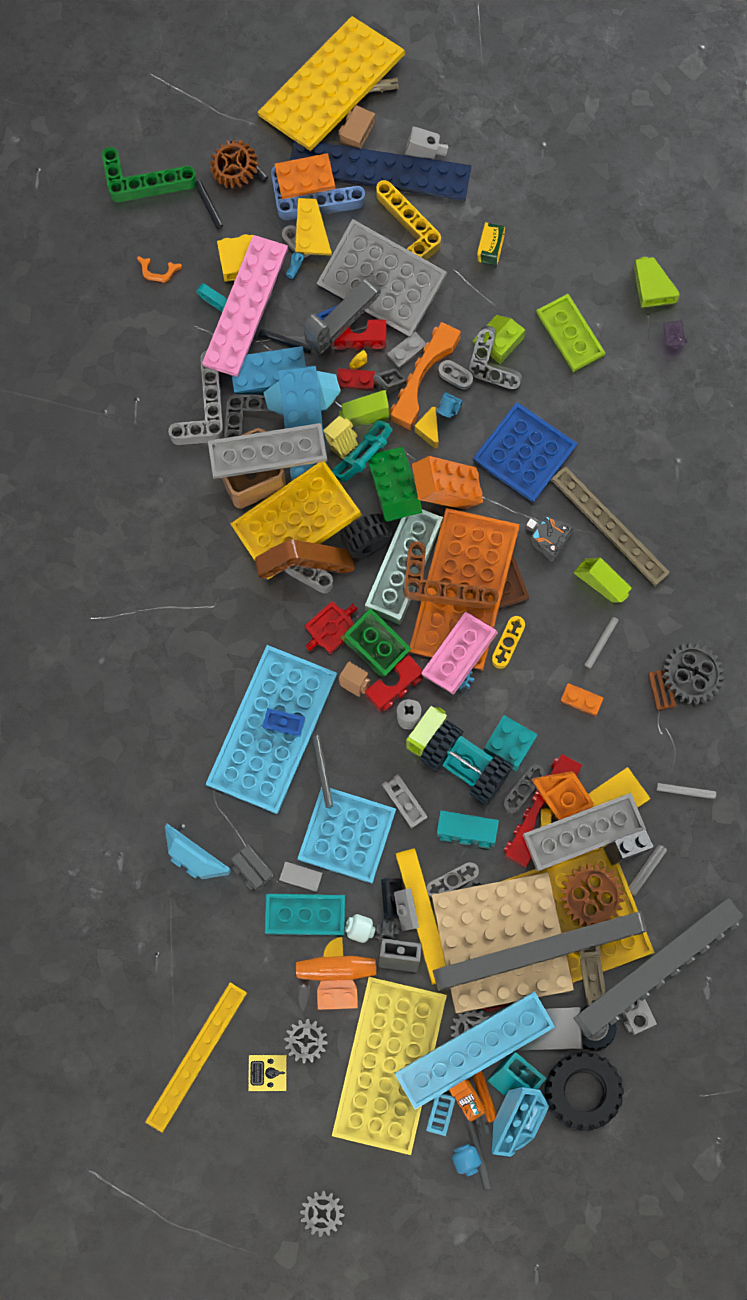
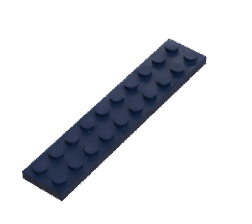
[290,140,472,201]

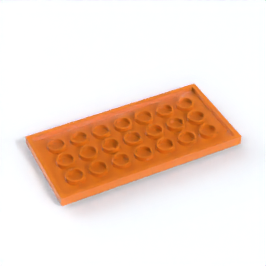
[409,508,520,670]

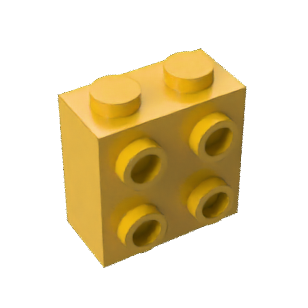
[217,234,253,282]

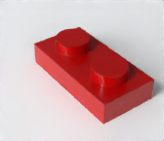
[337,368,375,391]

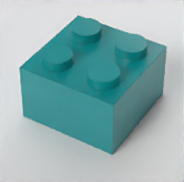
[484,715,538,772]

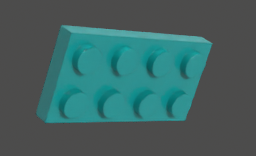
[265,894,345,936]

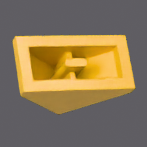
[415,407,438,449]

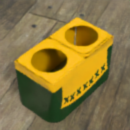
[477,222,505,265]

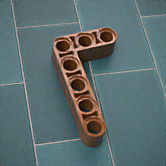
[255,540,355,578]
[403,541,499,609]

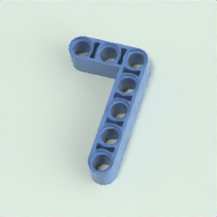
[271,166,365,220]

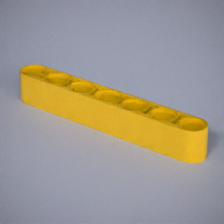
[396,848,446,985]

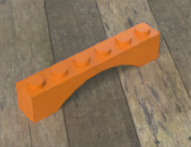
[389,322,461,431]

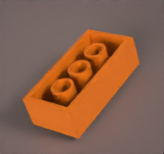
[412,456,483,510]

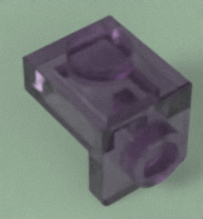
[663,320,688,349]

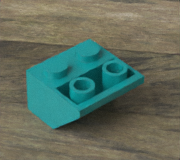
[487,1051,547,1096]

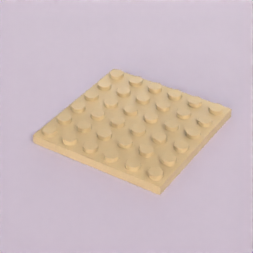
[431,873,574,1014]

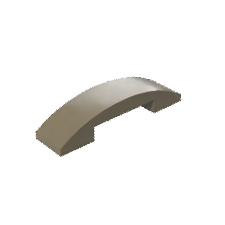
[579,946,606,1006]

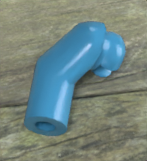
[285,252,304,279]

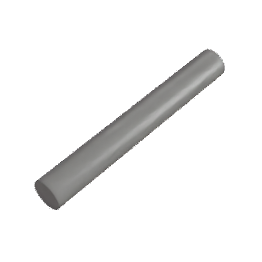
[584,617,619,669]
[657,783,716,799]

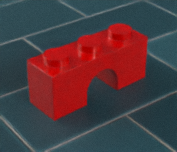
[331,320,386,350]
[365,655,423,712]

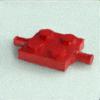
[304,601,358,655]

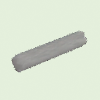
[629,845,667,896]

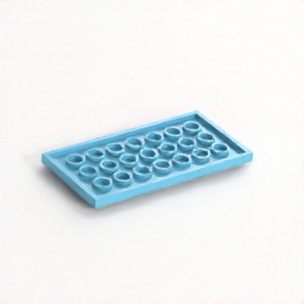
[206,645,338,815]

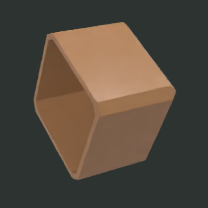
[221,428,286,509]

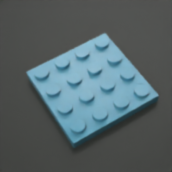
[298,787,396,884]

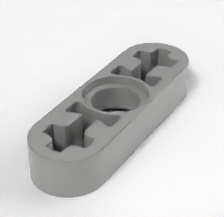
[426,862,479,899]

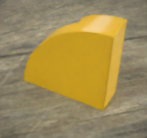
[349,350,368,370]
[323,937,343,957]

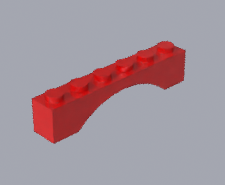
[503,754,582,869]

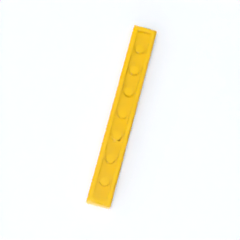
[145,982,247,1133]

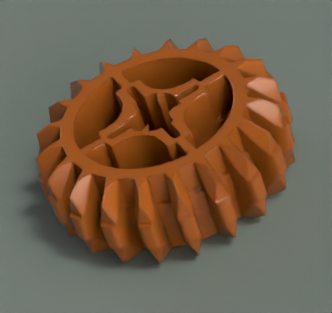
[210,139,258,189]

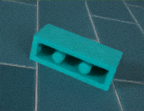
[436,810,499,848]

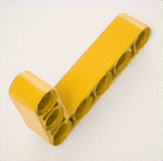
[376,180,441,260]

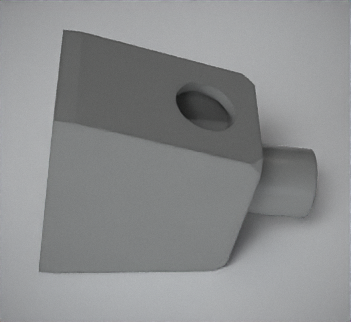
[405,126,448,159]

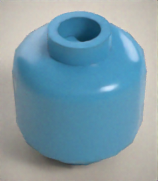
[452,1144,482,1176]

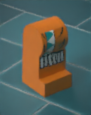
[449,1080,485,1122]

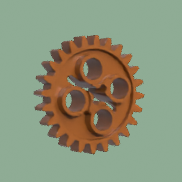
[560,863,625,926]

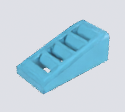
[426,1091,456,1136]

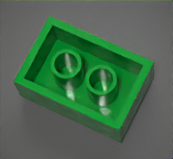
[340,608,411,678]

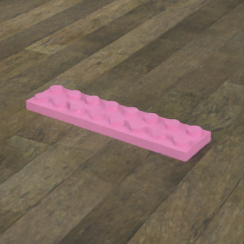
[202,235,288,377]

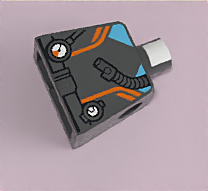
[525,516,574,562]

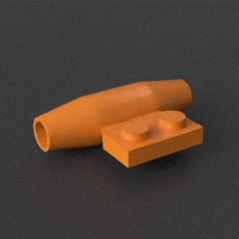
[296,956,376,1010]

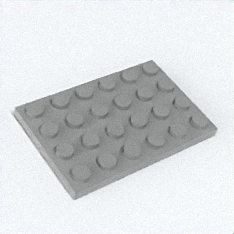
[316,219,448,337]

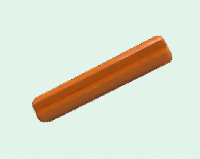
[473,1070,497,1123]

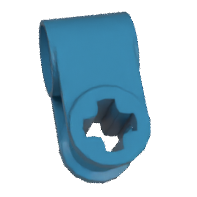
[436,392,463,418]

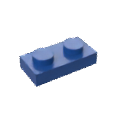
[262,708,305,737]

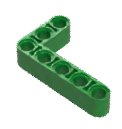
[102,147,197,202]

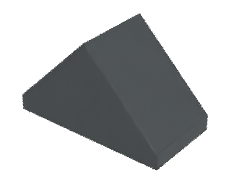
[374,368,406,398]

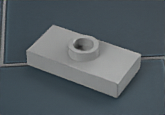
[394,888,419,932]

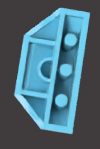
[263,371,340,416]
[165,824,232,879]
[492,1087,549,1157]

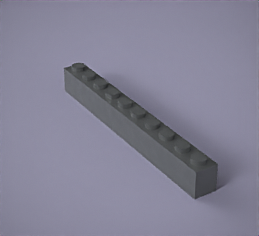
[573,897,743,1038]

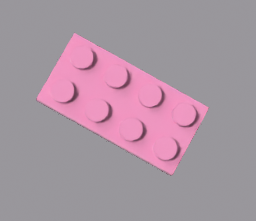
[421,612,498,695]

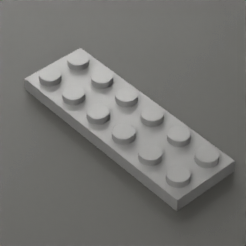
[208,423,327,479]
[523,793,646,872]

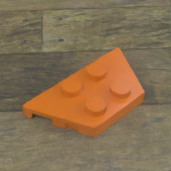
[532,771,594,821]

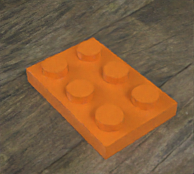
[275,153,335,199]

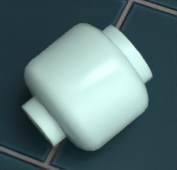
[345,914,375,943]

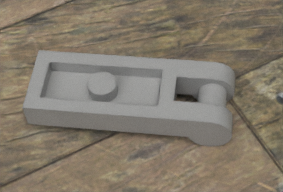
[381,774,428,829]

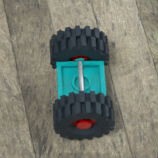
[420,720,514,806]

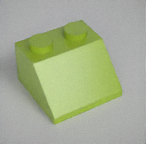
[472,315,525,364]

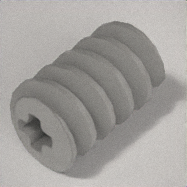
[397,699,422,730]

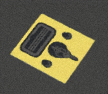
[249,1055,287,1091]

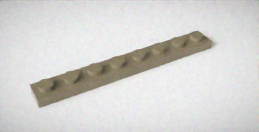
[551,466,670,587]

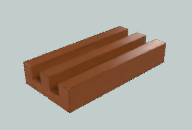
[648,670,676,710]

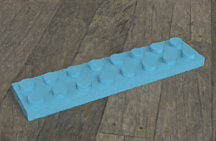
[394,991,555,1109]

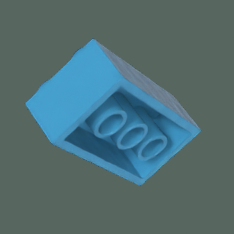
[232,346,306,395]

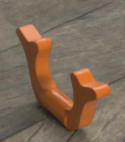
[137,256,182,283]

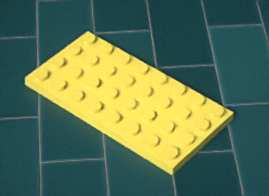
[332,977,447,1155]

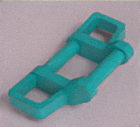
[332,420,393,483]

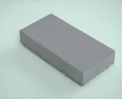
[279,861,323,893]

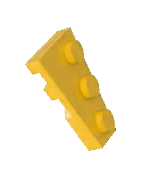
[295,198,332,256]

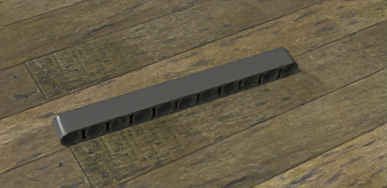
[433,911,648,991]

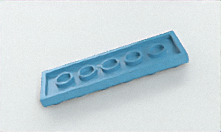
[278,365,327,481]

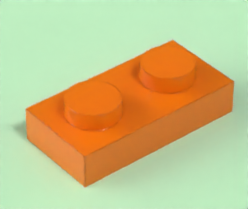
[560,683,604,716]

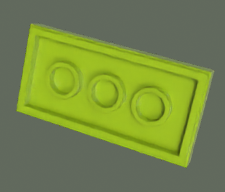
[536,294,605,372]

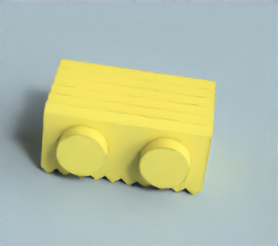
[323,416,358,459]

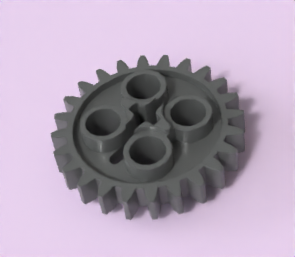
[662,642,725,705]

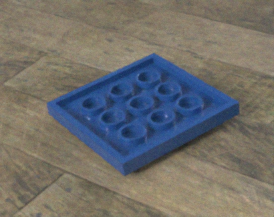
[473,402,578,503]

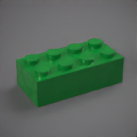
[368,447,422,522]

